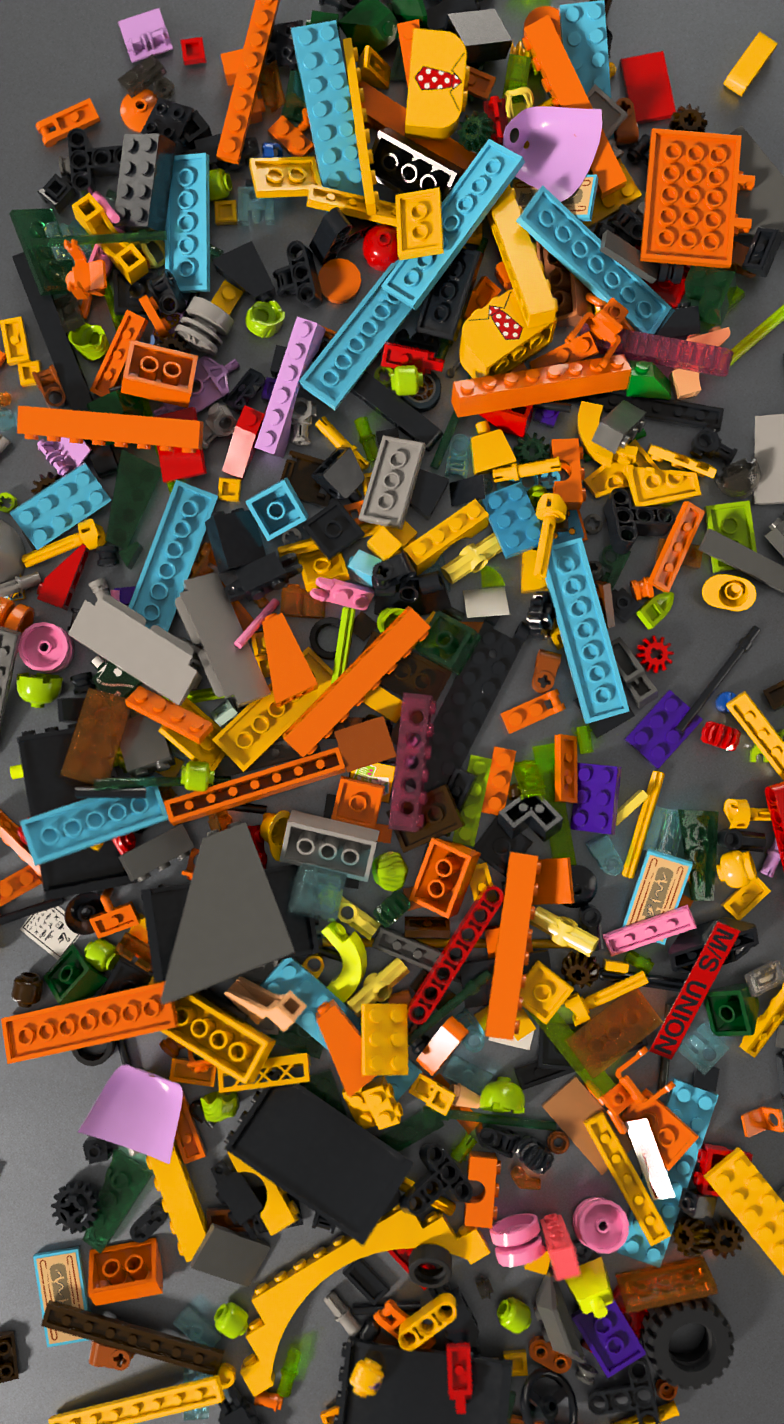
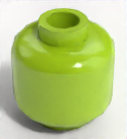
[209,168,233,201]
[391,365,423,396]
[181,761,214,792]
[84,938,119,972]
[497,1297,532,1334]
[214,1302,249,1339]

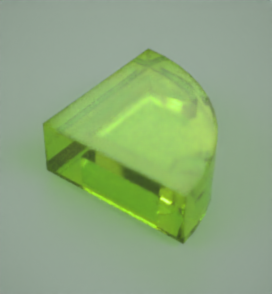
[480,566,505,588]

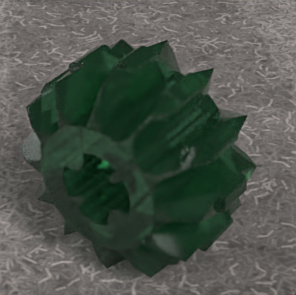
[456,111,496,153]
[513,433,551,465]
[373,890,411,928]

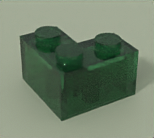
[684,266,736,325]

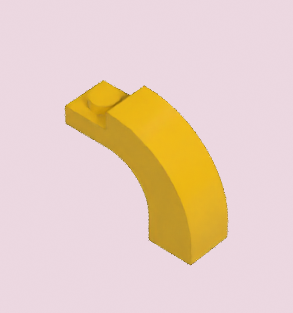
[578,401,639,468]

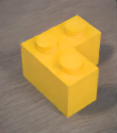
[367,521,418,562]

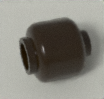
[11,972,44,1008]

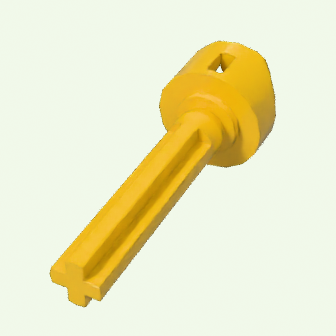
[533,493,567,580]
[21,518,107,568]
[723,799,771,829]
[564,971,649,1026]

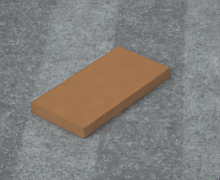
[542,1075,634,1175]

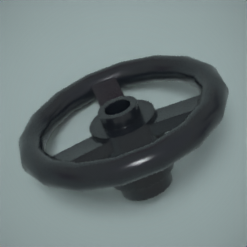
[520,1367,578,1424]

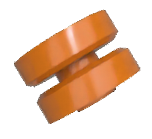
[0,597,35,653]

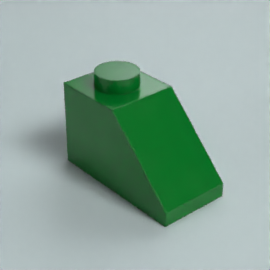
[626,361,672,399]

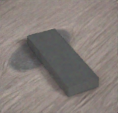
[600,230,659,284]

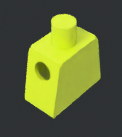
[564,1257,614,1318]

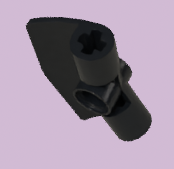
[374,571,451,616]

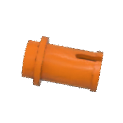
[254,1391,284,1412]

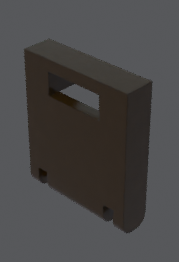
[280,450,331,508]

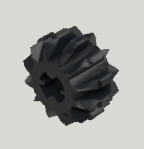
[515,1135,555,1174]

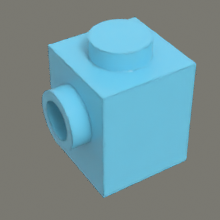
[347,550,382,588]

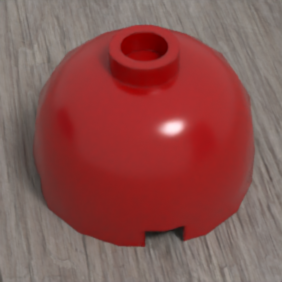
[362,224,399,272]

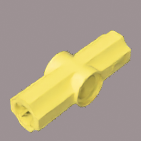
[441,533,502,585]
[315,884,381,940]
[530,906,599,957]
[346,958,409,1018]

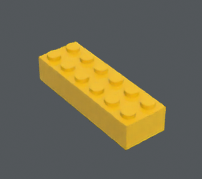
[148,977,276,1085]

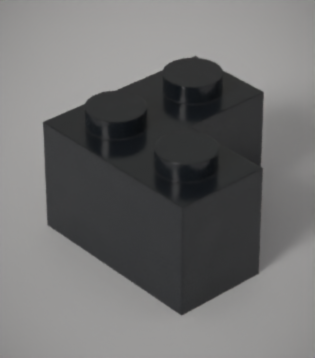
[497,787,563,842]

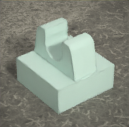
[211,699,238,727]

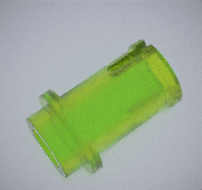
[574,725,594,754]
[624,950,654,975]
[450,1132,478,1164]

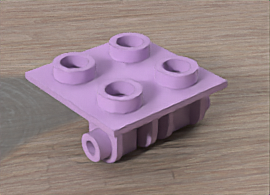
[118,8,173,63]
[37,437,92,476]

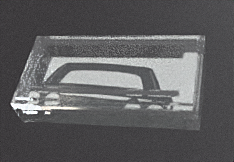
[744,960,784,997]

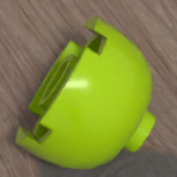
[16,673,63,708]
[479,1077,525,1114]

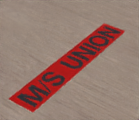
[649,921,740,1060]

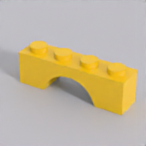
[71,193,149,285]
[404,499,489,576]
[227,1152,300,1236]

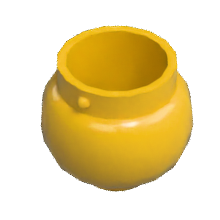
[716,850,757,888]

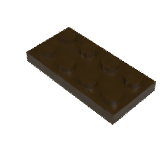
[361,631,452,712]

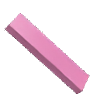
[603,905,697,957]

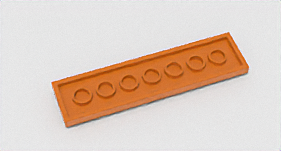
[1,982,179,1064]

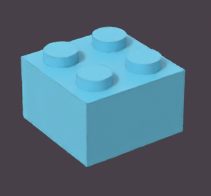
[245,477,309,541]

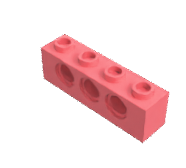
[540,1214,580,1280]

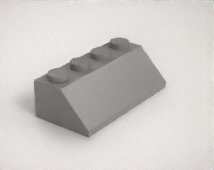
[279,810,380,882]

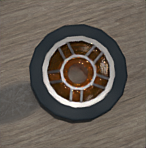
[400,371,441,413]

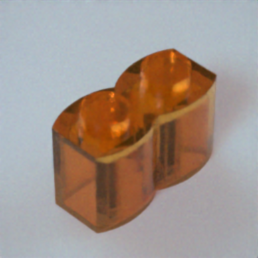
[280,584,326,619]

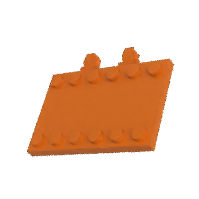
[640,128,755,269]

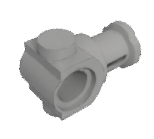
[291,397,317,445]
[202,403,237,449]

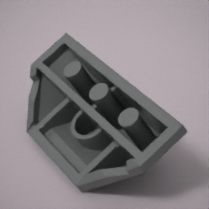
[533,1266,587,1364]

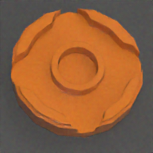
[318,258,362,304]

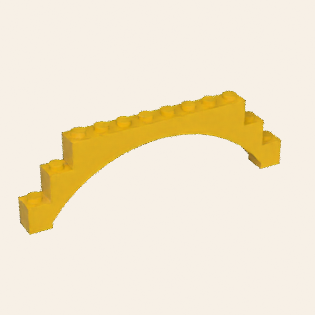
[240,1201,490,1397]

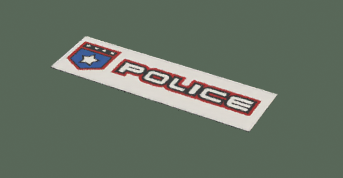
[625,1118,675,1200]

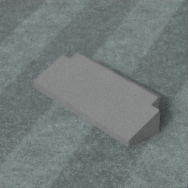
[175,572,271,708]
[68,595,201,706]

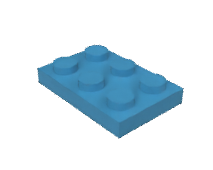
[480,481,542,559]

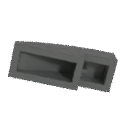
[611,637,658,709]

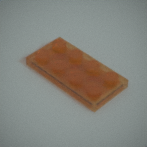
[61,688,131,787]
[565,988,664,1078]
[616,1256,718,1313]

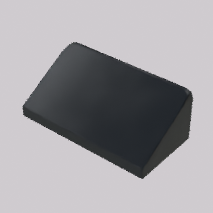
[742,227,782,277]

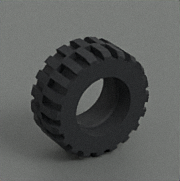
[640,1289,734,1390]

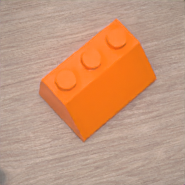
[121,340,198,408]
[409,837,481,919]
[88,1238,163,1306]

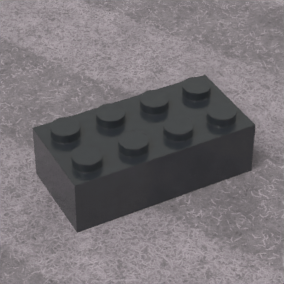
[370,127,464,202]
[113,133,176,234]

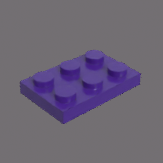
[624,690,703,769]
[570,763,622,835]
[571,1298,646,1378]

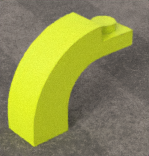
[321,919,367,1003]

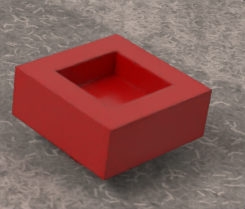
[181,37,206,65]

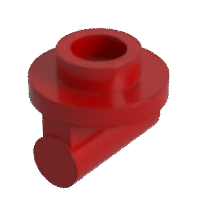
[112,833,136,855]

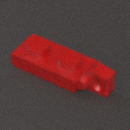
[381,342,445,375]
[446,1343,472,1414]

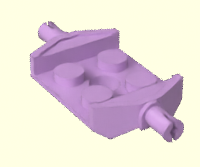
[153,356,240,416]

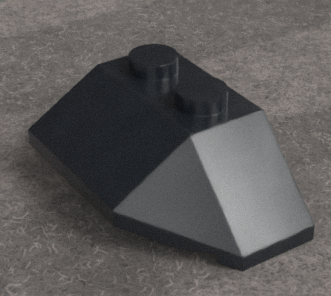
[668,917,759,974]

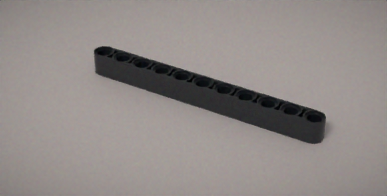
[12,248,120,478]

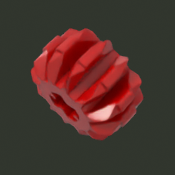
[635,635,674,674]
[701,721,741,751]

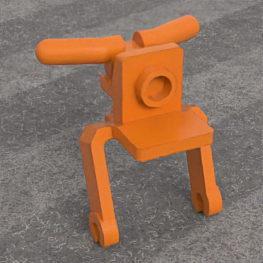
[64,239,107,319]
[564,292,635,371]
[584,1046,676,1134]

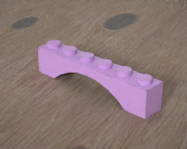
[254,317,326,458]

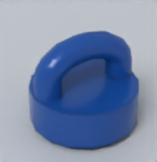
[262,142,283,158]
[715,691,737,714]

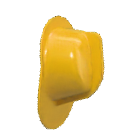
[702,574,756,611]
[260,810,290,862]

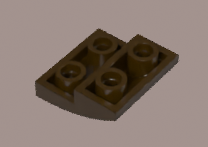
[0,1331,19,1383]

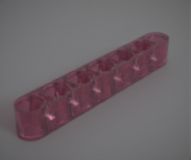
[579,323,733,377]

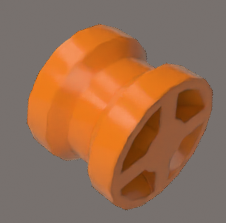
[630,576,654,602]

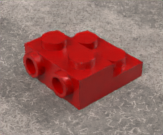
[693,1143,753,1197]

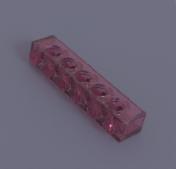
[389,693,436,832]

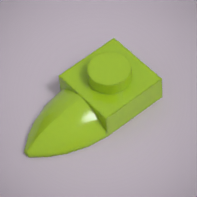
[636,592,674,630]

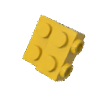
[342,1076,403,1130]

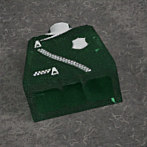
[91,655,143,709]

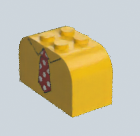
[405,28,470,141]
[459,289,558,378]

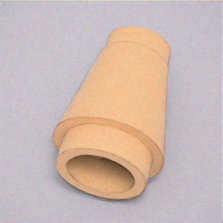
[449,1083,480,1109]

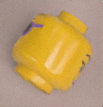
[350,1358,384,1398]

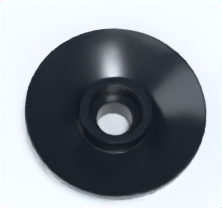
[562,865,598,908]
[64,892,106,935]

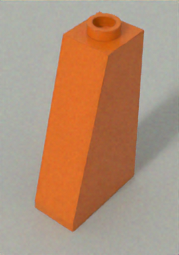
[262,613,318,708]
[315,999,377,1097]

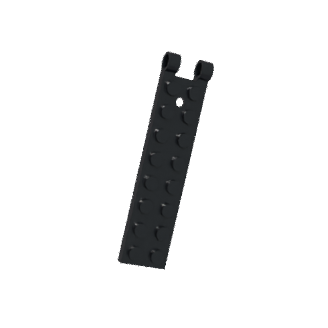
[403,615,531,794]

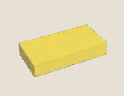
[616,790,648,826]

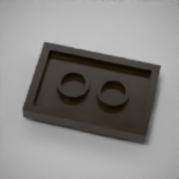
[386,784,465,853]

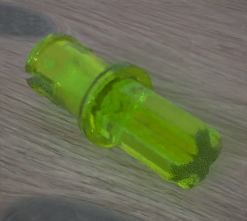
[354,416,378,462]
[277,1348,301,1397]

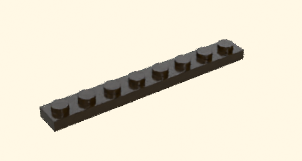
[41,1300,225,1376]

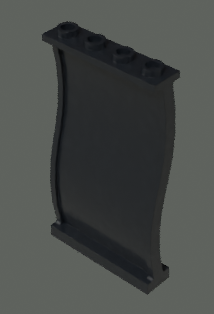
[16,719,138,901]
[141,865,323,983]
[224,1069,414,1246]
[333,1336,513,1424]

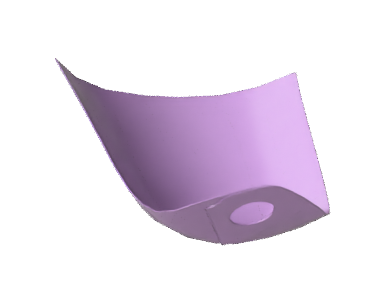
[503,106,602,202]
[78,1065,183,1164]

